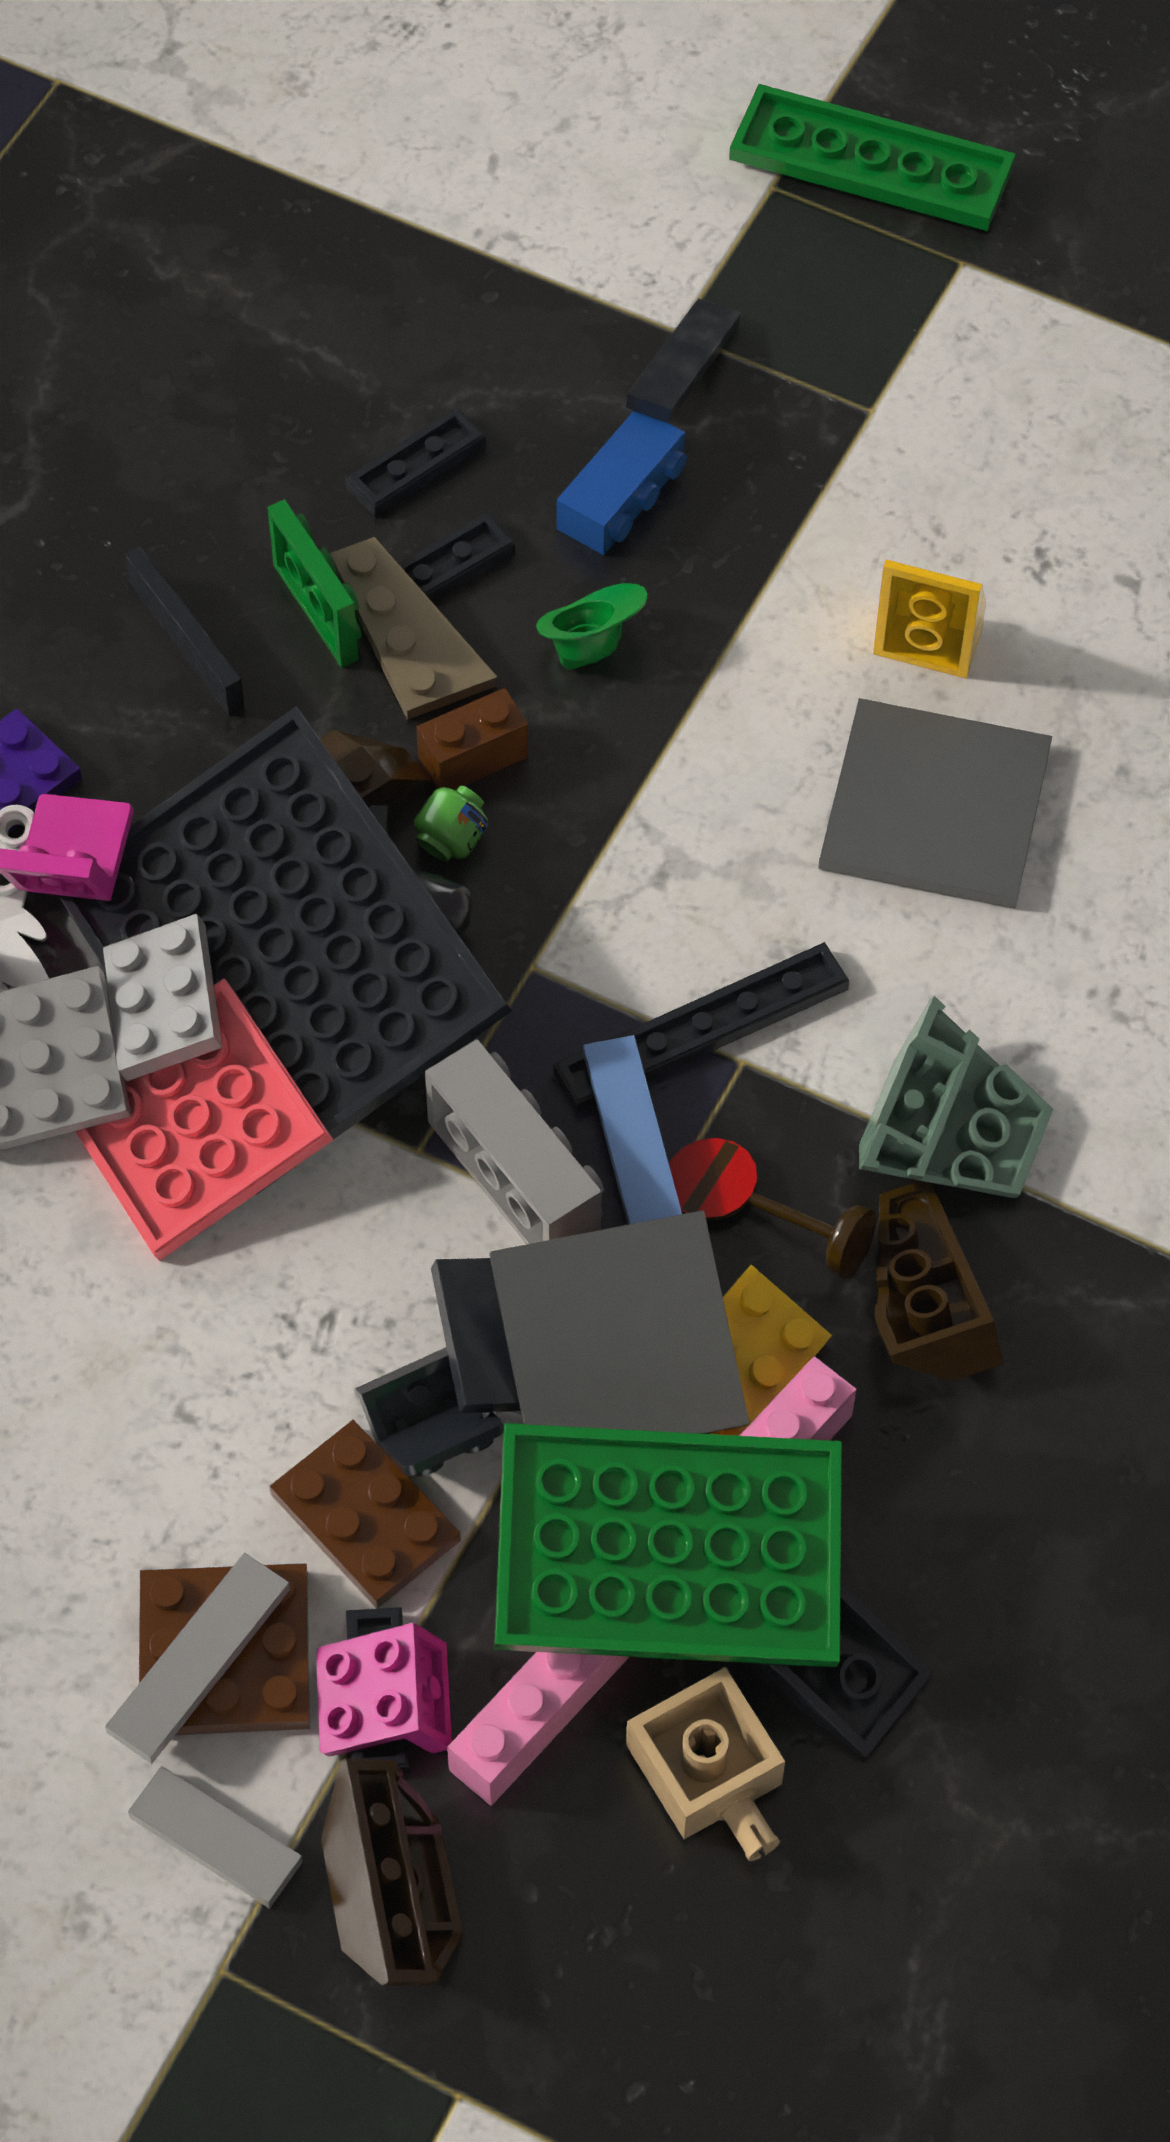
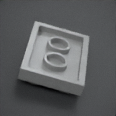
[103,914,222,1081]

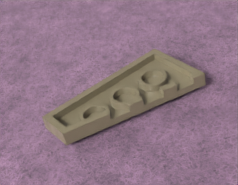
[330,537,497,720]

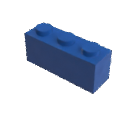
[557,411,687,555]

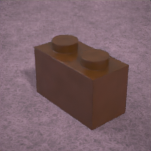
[416,688,529,790]

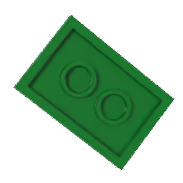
[267,499,362,668]

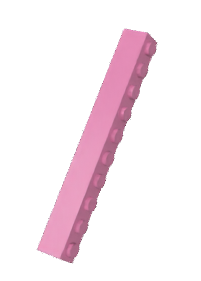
[447,1356,856,1806]

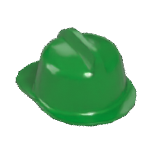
[536,583,648,670]

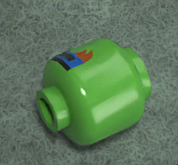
[414,786,488,863]

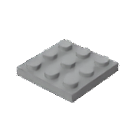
[0,966,132,1151]

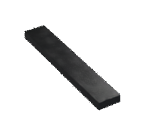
[553,942,849,1113]

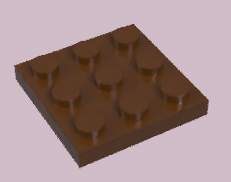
[139,1563,310,1735]

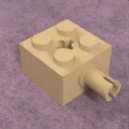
[626,1667,785,1861]

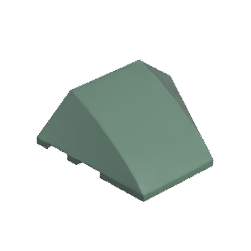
[859,996,1053,1198]

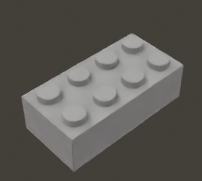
[425,1039,604,1244]

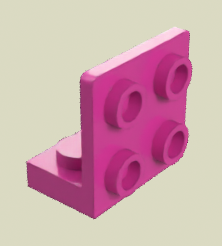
[0,794,134,901]
[316,1623,452,1757]

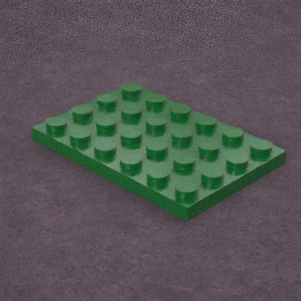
[494,1423,842,1667]

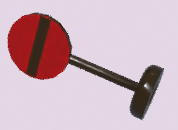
[669,1138,876,1278]

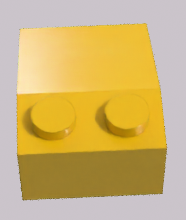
[873,559,986,679]

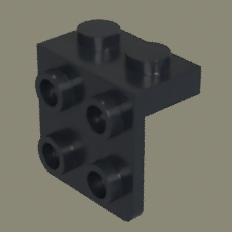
[355,1347,504,1476]

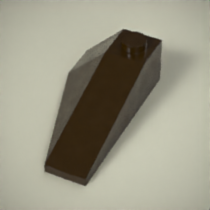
[875,1181,1003,1381]

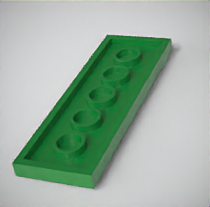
[729,84,1016,231]

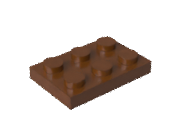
[269,1419,461,1609]

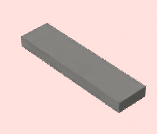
[105,1552,290,1764]

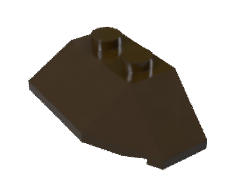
[320,730,434,815]
[321,1759,463,1986]

